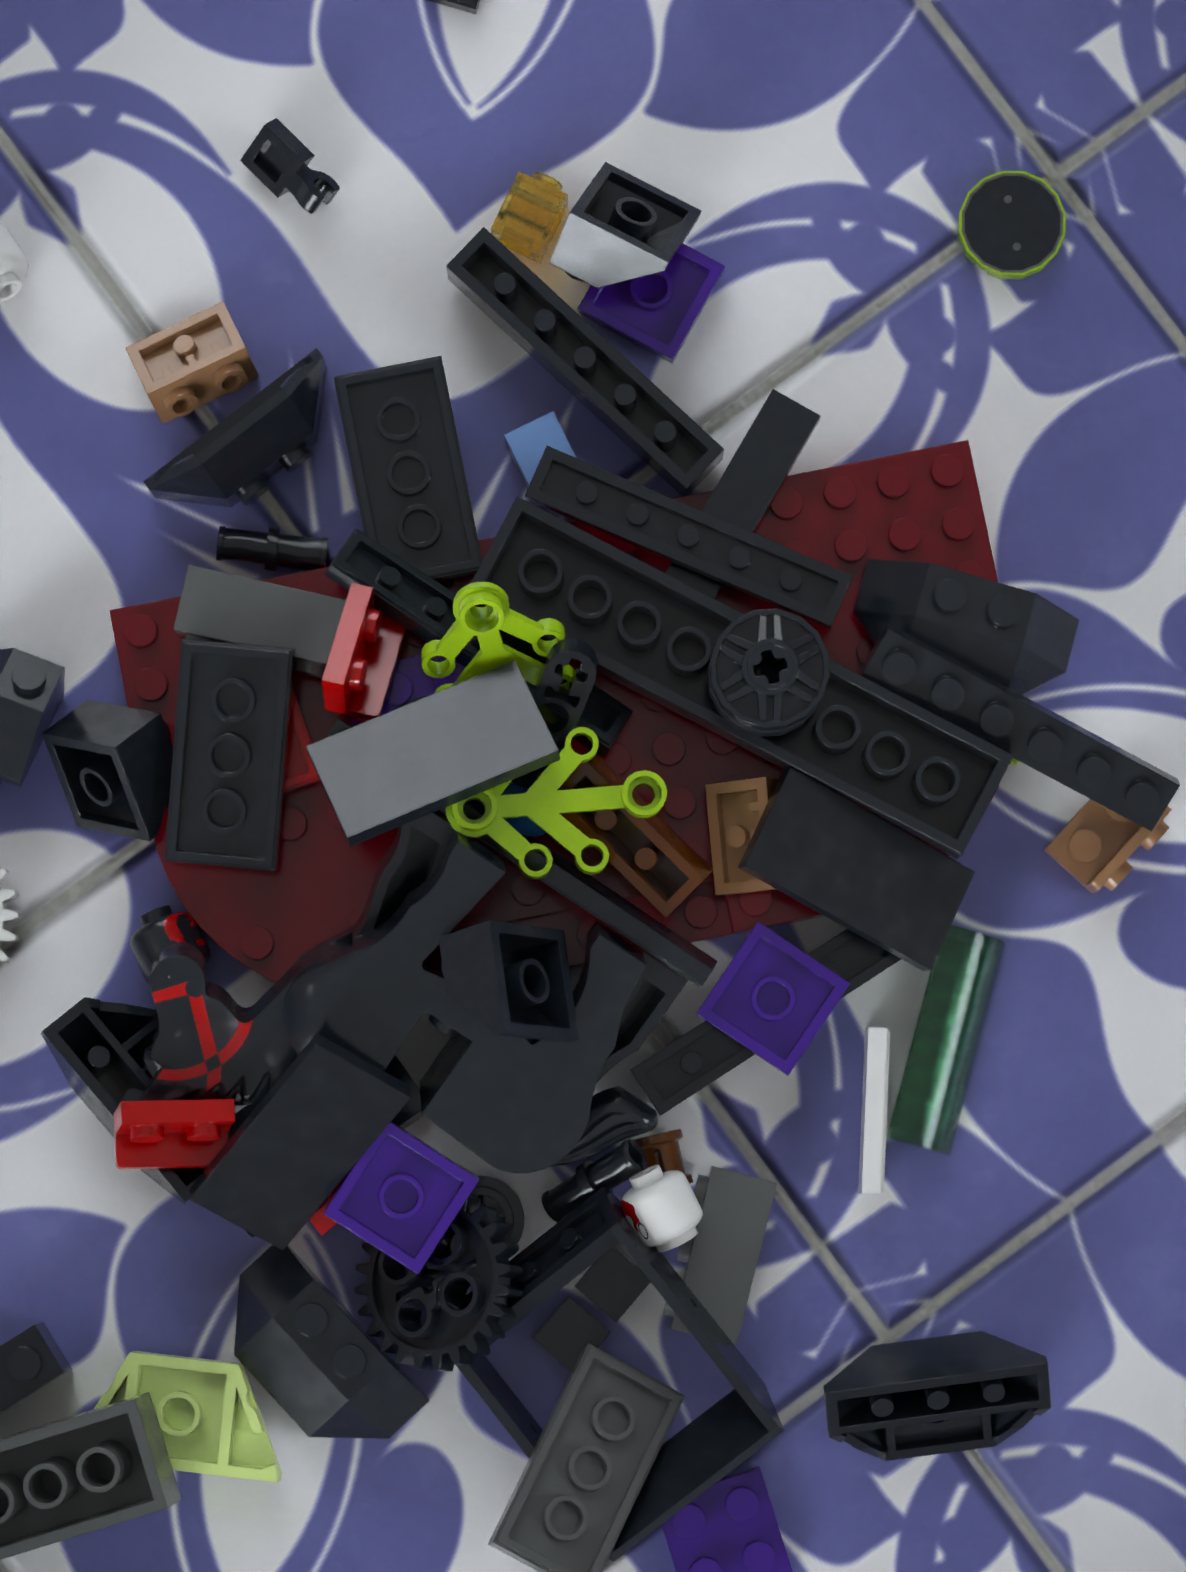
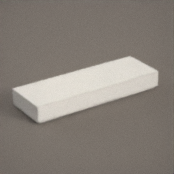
[858,1027,890,1195]

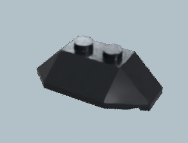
[143,348,327,507]
[853,559,1079,695]
[41,997,230,1204]
[234,1245,430,1439]
[823,1331,1051,1461]

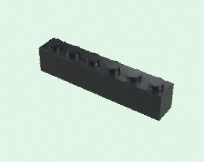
[446,227,724,497]

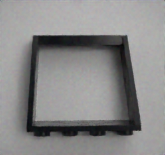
[456,1186,784,1562]

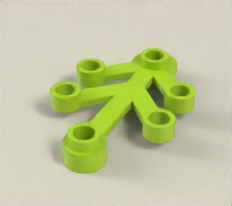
[421,582,575,693]
[446,727,667,879]

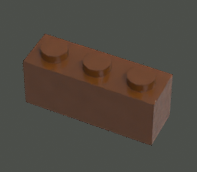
[558,754,713,918]

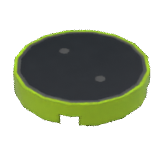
[958,171,1066,279]

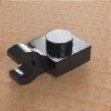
[240,118,340,214]

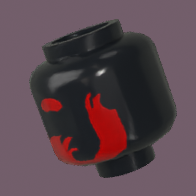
[130,905,211,984]

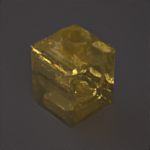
[490,171,568,264]

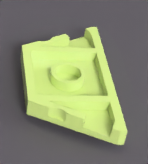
[94,1351,282,1482]

